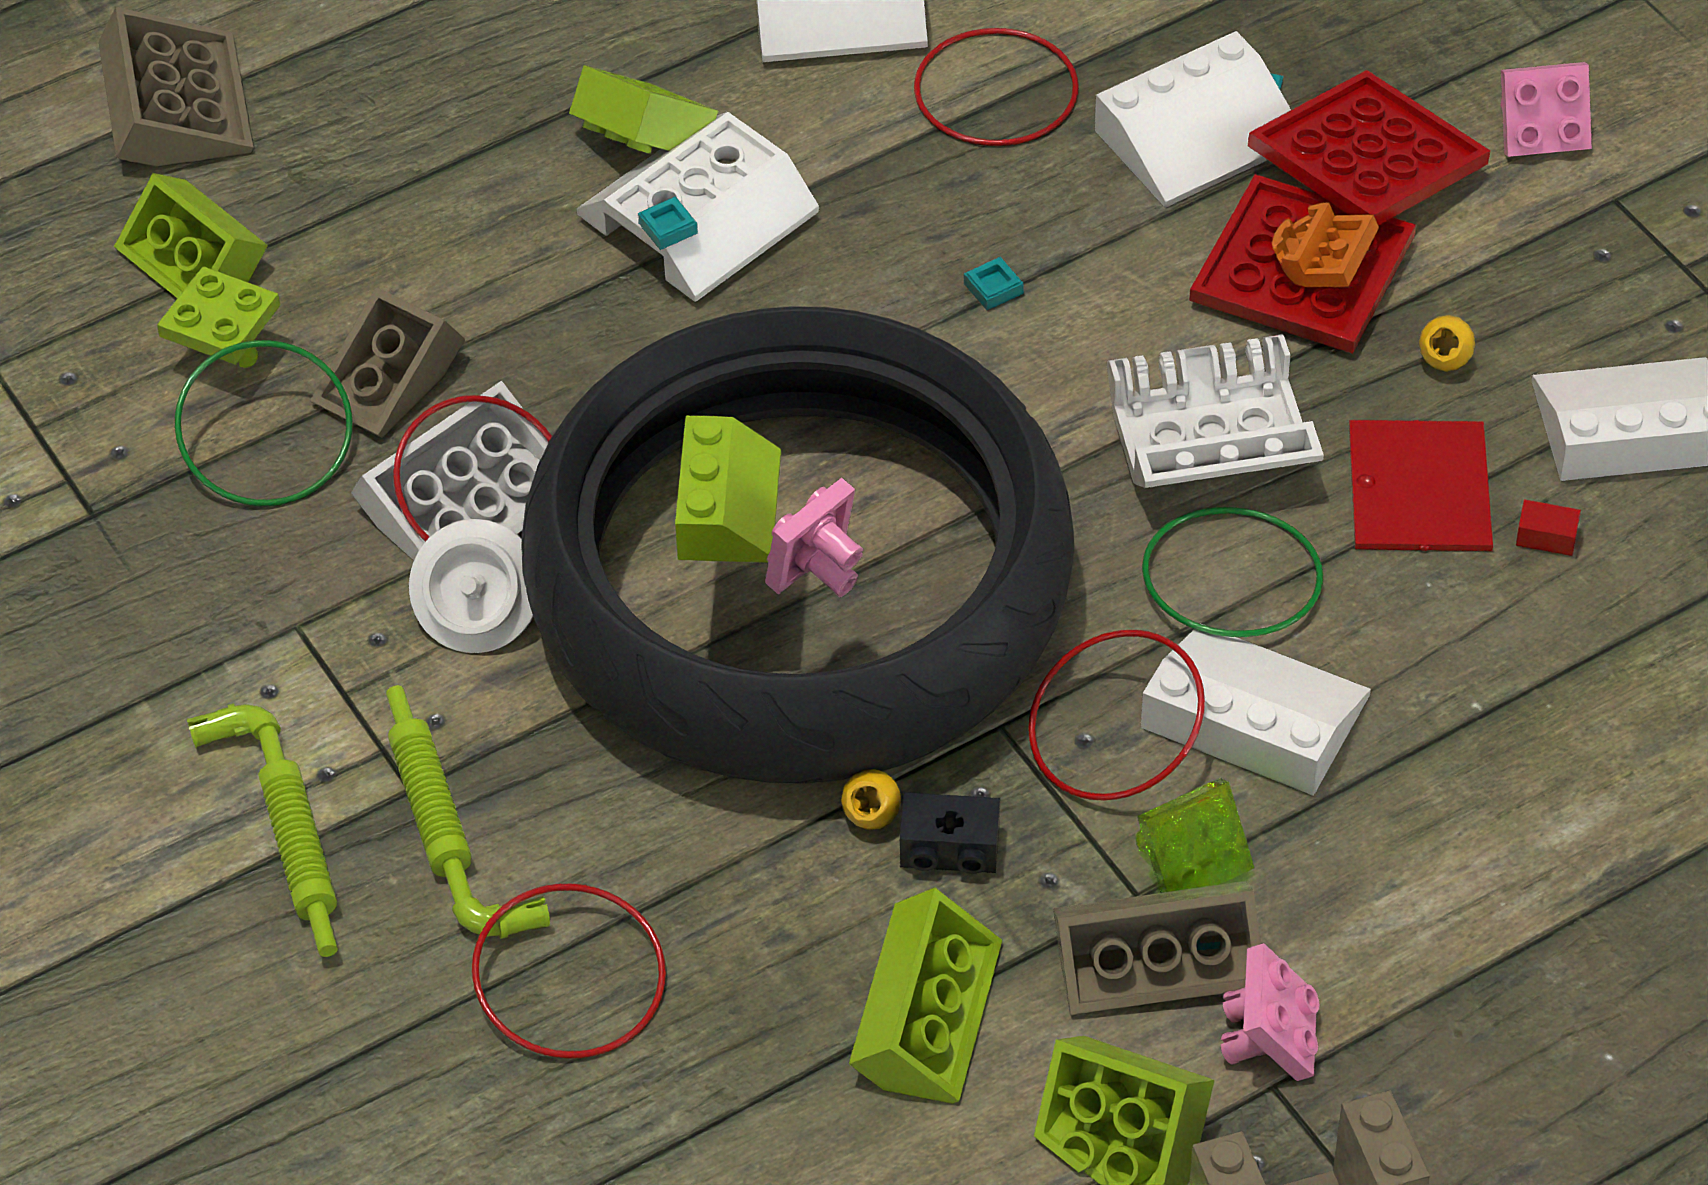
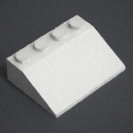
[1095,31,1291,208]
[1532,357,1708,481]
[351,381,548,560]
[1141,623,1371,796]

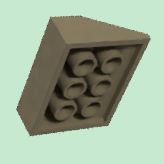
[98,7,253,166]

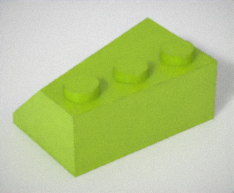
[1034,1036,1215,1185]

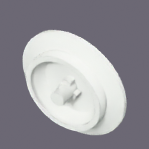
[409,519,533,653]

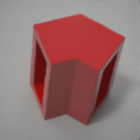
[1516,499,1581,556]

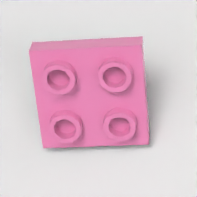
[1500,62,1592,157]
[765,478,863,597]
[1221,943,1319,1081]

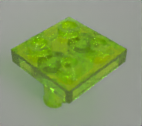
[1136,778,1255,893]

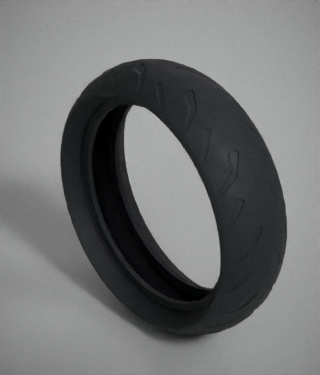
[521,306,1074,784]

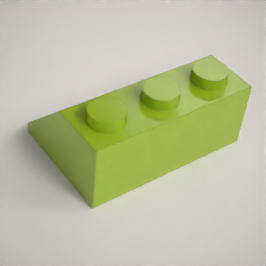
[569,65,718,154]
[114,173,268,298]
[675,416,781,563]

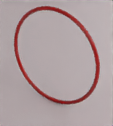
[914,28,1079,146]
[393,395,552,542]
[1028,630,1205,801]
[472,883,666,1058]

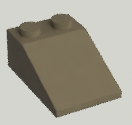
[310,287,465,438]

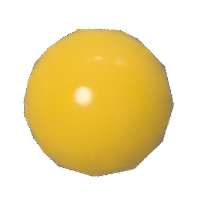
[1419,315,1475,372]
[841,769,901,830]

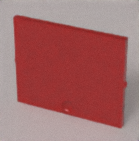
[1349,420,1493,551]

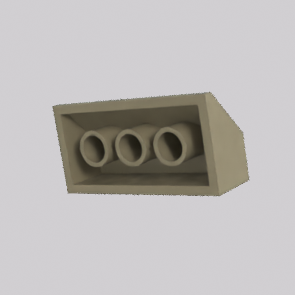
[1053,881,1261,1015]

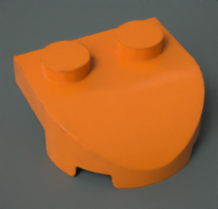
[1272,203,1379,287]

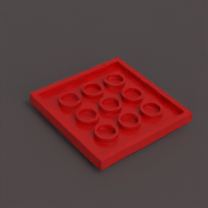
[1247,70,1491,225]
[1189,174,1416,354]

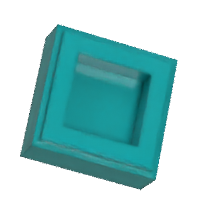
[638,196,698,250]
[964,257,1024,310]

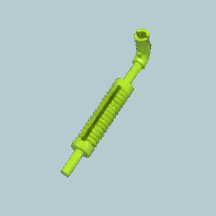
[386,685,550,939]
[187,703,338,957]

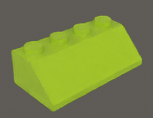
[849,887,1002,1104]

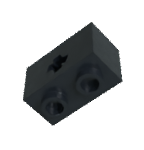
[899,792,1000,874]

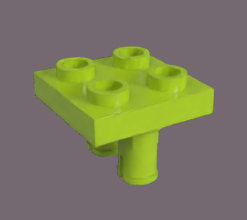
[157,266,280,368]

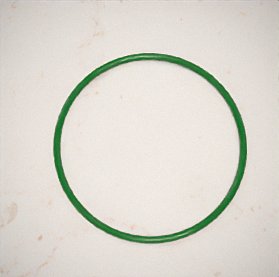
[175,340,353,506]
[1142,507,1323,637]

